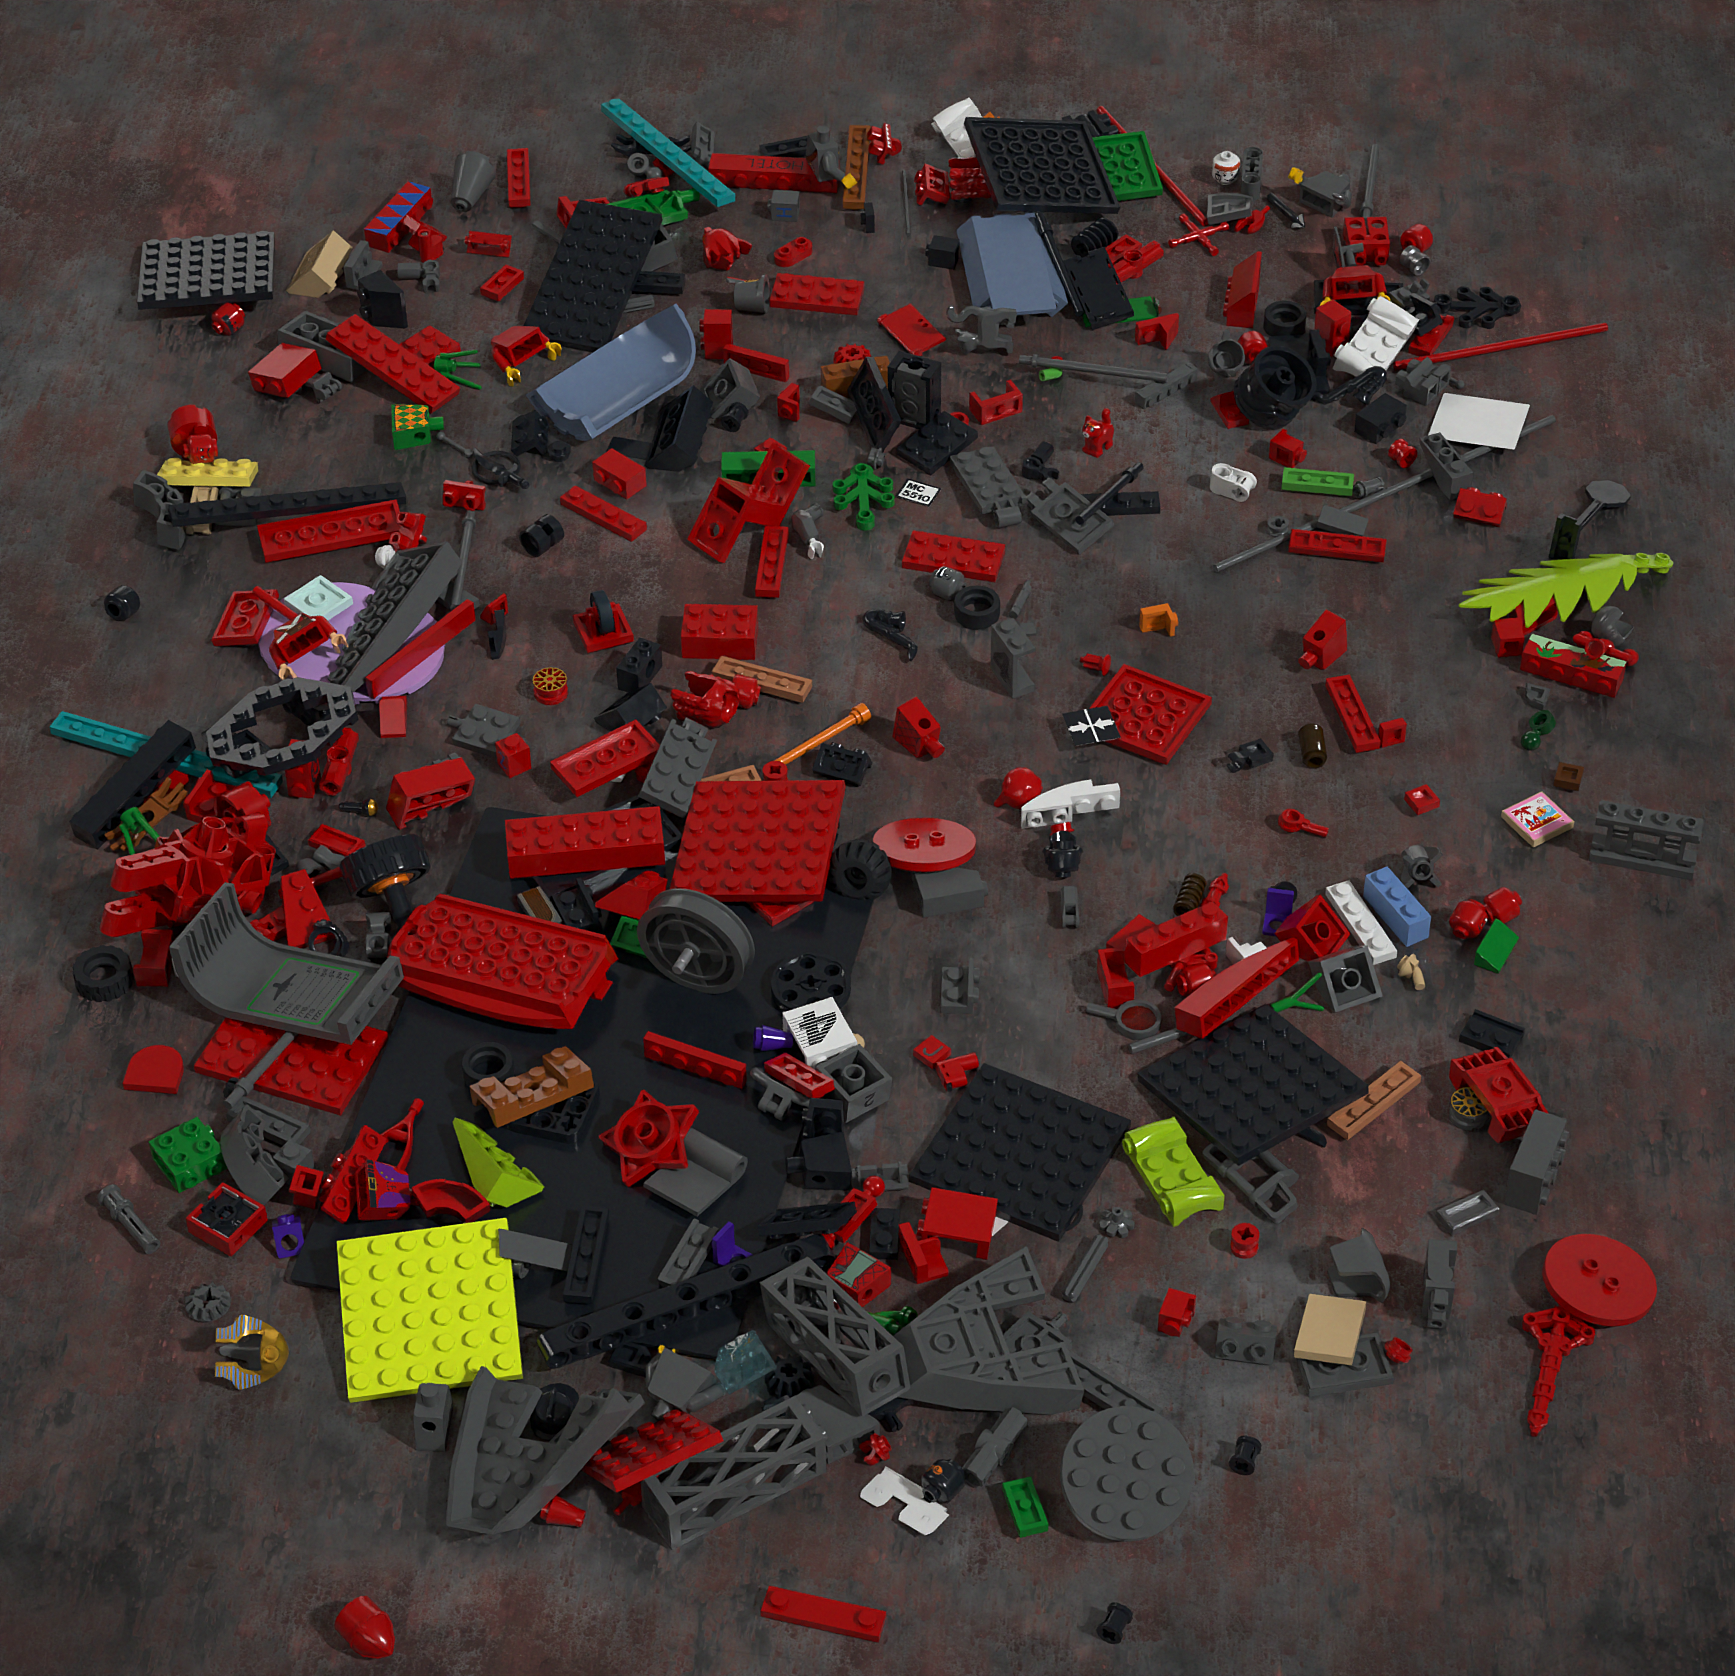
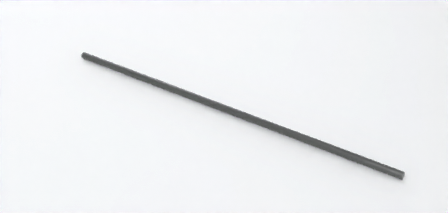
[1213,415,1556,572]

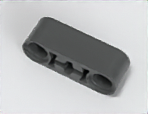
[1241,147,1263,201]

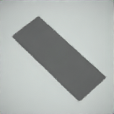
[498,1228,573,1271]

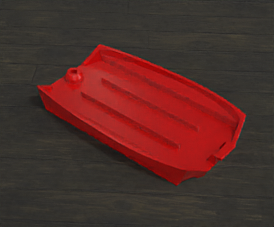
[387,893,618,1029]

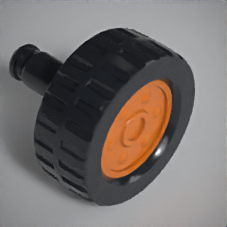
[340,834,431,931]

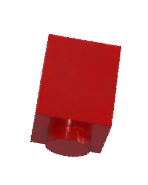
[495,733,532,778]

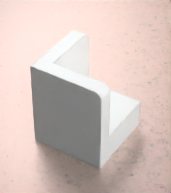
[1226,937,1266,964]

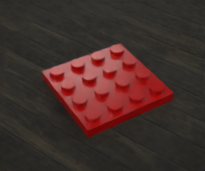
[1089,664,1212,765]
[581,1409,724,1492]

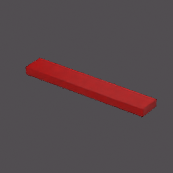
[365,599,476,699]

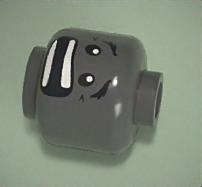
[929,566,967,601]

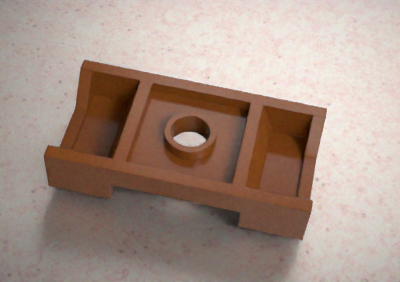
[469,1046,594,1128]

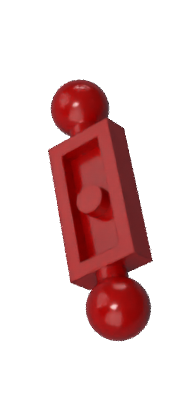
[822,1176,885,1251]

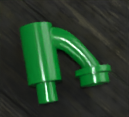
[865,1306,918,1336]

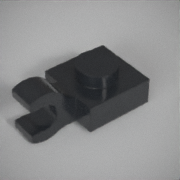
[1227,738,1274,773]

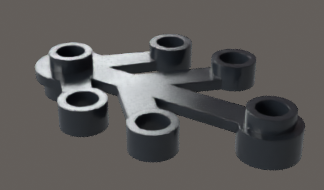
[1434,286,1521,329]

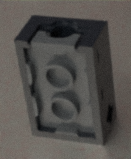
[888,351,941,429]

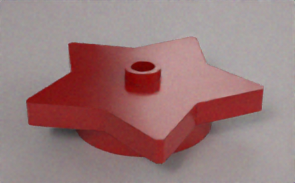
[599,1090,699,1187]

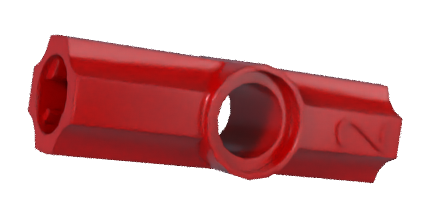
[1113,240,1164,284]
[319,727,359,796]

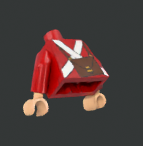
[269,613,348,680]

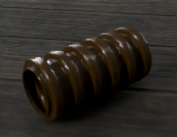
[1173,873,1207,916]

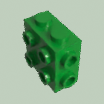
[149,1117,227,1193]

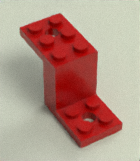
[687,443,810,563]

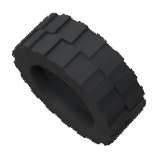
[72,945,134,1002]

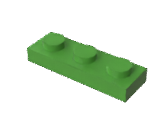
[1281,467,1354,496]

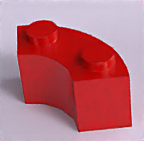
[412,1179,490,1223]

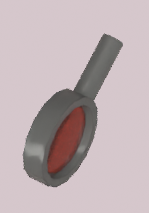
[1086,999,1161,1040]

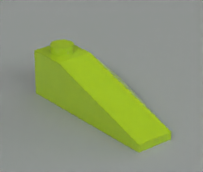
[453,1117,544,1207]

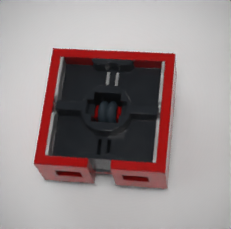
[186,1182,268,1257]

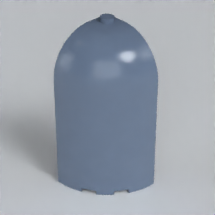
[526,303,696,441]

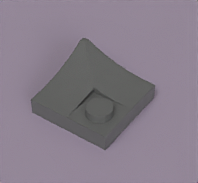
[1207,193,1255,225]

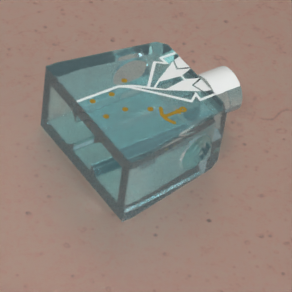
[714,1330,777,1395]

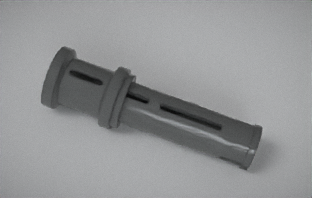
[97,1184,161,1254]

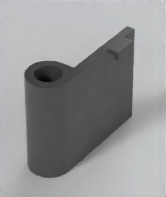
[644,1128,748,1217]

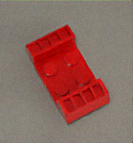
[1449,1047,1549,1144]

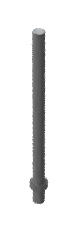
[1019,354,1168,382]
[450,510,476,611]

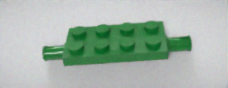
[607,188,700,225]

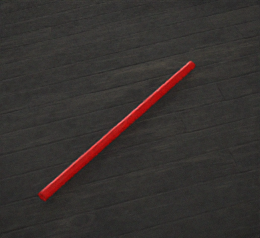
[1096,106,1209,227]
[1393,322,1608,370]

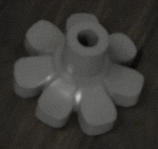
[1099,1207,1135,1238]

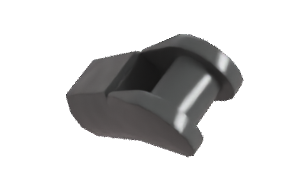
[1060,886,1080,928]

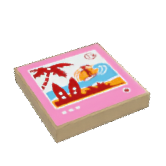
[1501,791,1574,848]

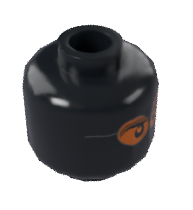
[921,1459,965,1504]

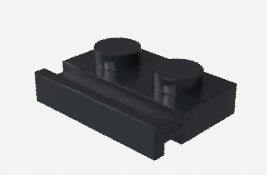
[1459,1009,1525,1058]

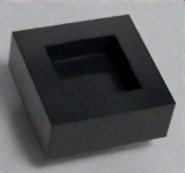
[860,202,875,233]

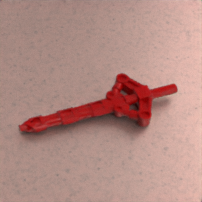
[1164,873,1229,992]
[1522,1304,1595,1437]

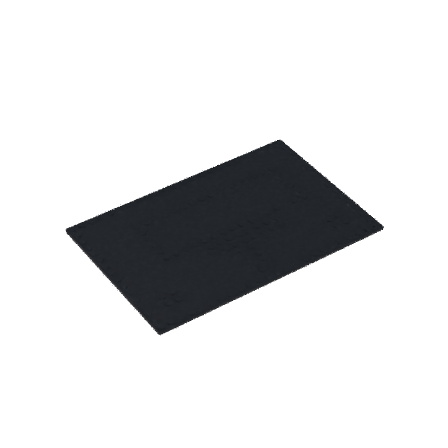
[291,807,875,1361]

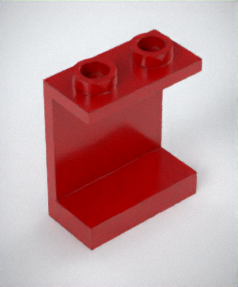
[917,1187,998,1260]

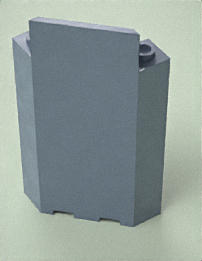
[956,211,1068,317]

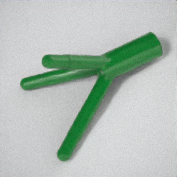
[1270,972,1324,1013]

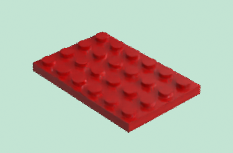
[194,1017,388,1116]

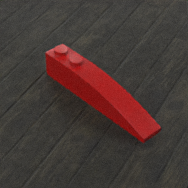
[1175,937,1299,1039]

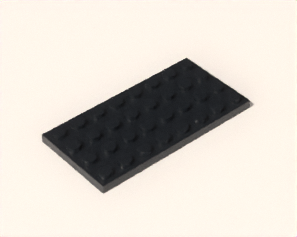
[523,200,663,352]

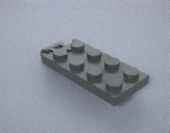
[950,446,1027,528]
[638,717,717,818]

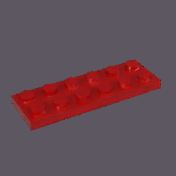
[325,314,460,414]
[257,499,401,563]

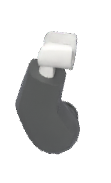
[791,503,824,559]

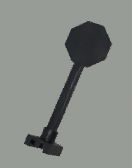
[1549,480,1631,559]

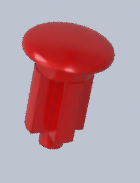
[1080,653,1111,676]

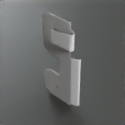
[860,1466,949,1535]

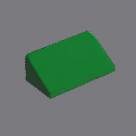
[1474,919,1519,974]

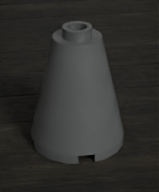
[451,151,497,212]

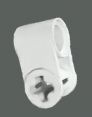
[1210,463,1257,502]

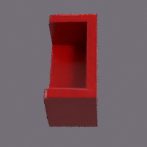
[969,380,1023,425]
[133,929,175,987]
[1097,947,1135,1009]

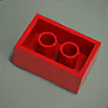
[681,604,759,660]

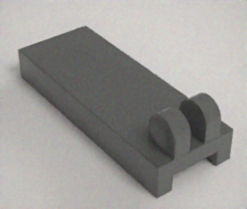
[657,1219,719,1287]

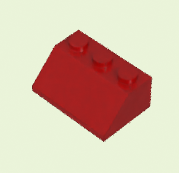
[1223,251,1262,328]

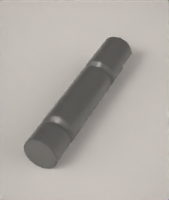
[1009,580,1032,619]

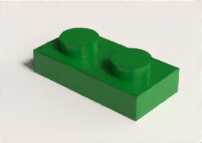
[1002,1476,1049,1538]

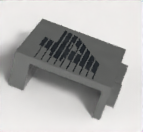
[990,618,1036,699]

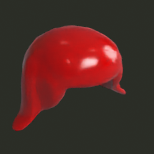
[994,767,1043,810]

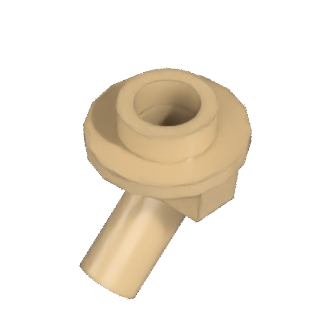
[1397,954,1425,990]

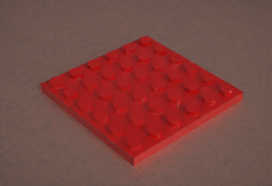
[670,780,846,902]

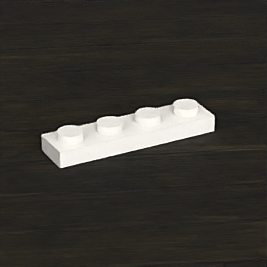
[1325,880,1397,965]

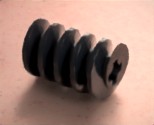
[1071,218,1119,258]

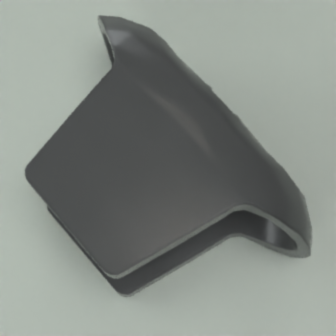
[1327,1228,1390,1303]

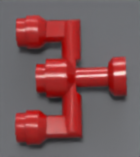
[1573,631,1639,666]

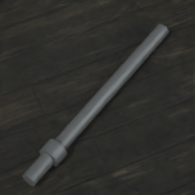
[1360,144,1379,226]
[223,1031,299,1109]

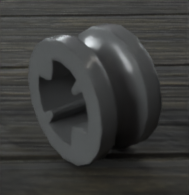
[1267,516,1289,537]

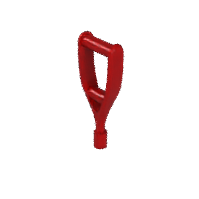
[376,1098,424,1171]

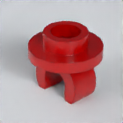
[859,1433,891,1466]

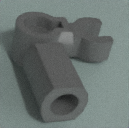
[398,260,440,292]

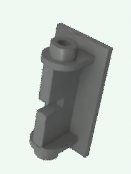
[851,1161,909,1191]

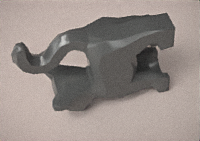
[946,305,1017,355]

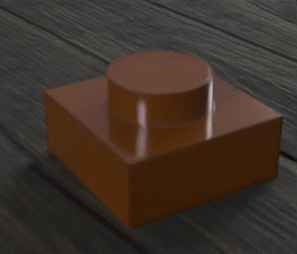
[1553,762,1584,791]

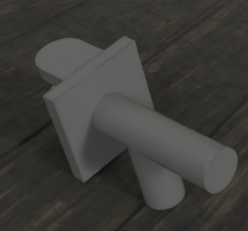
[304,372,342,403]

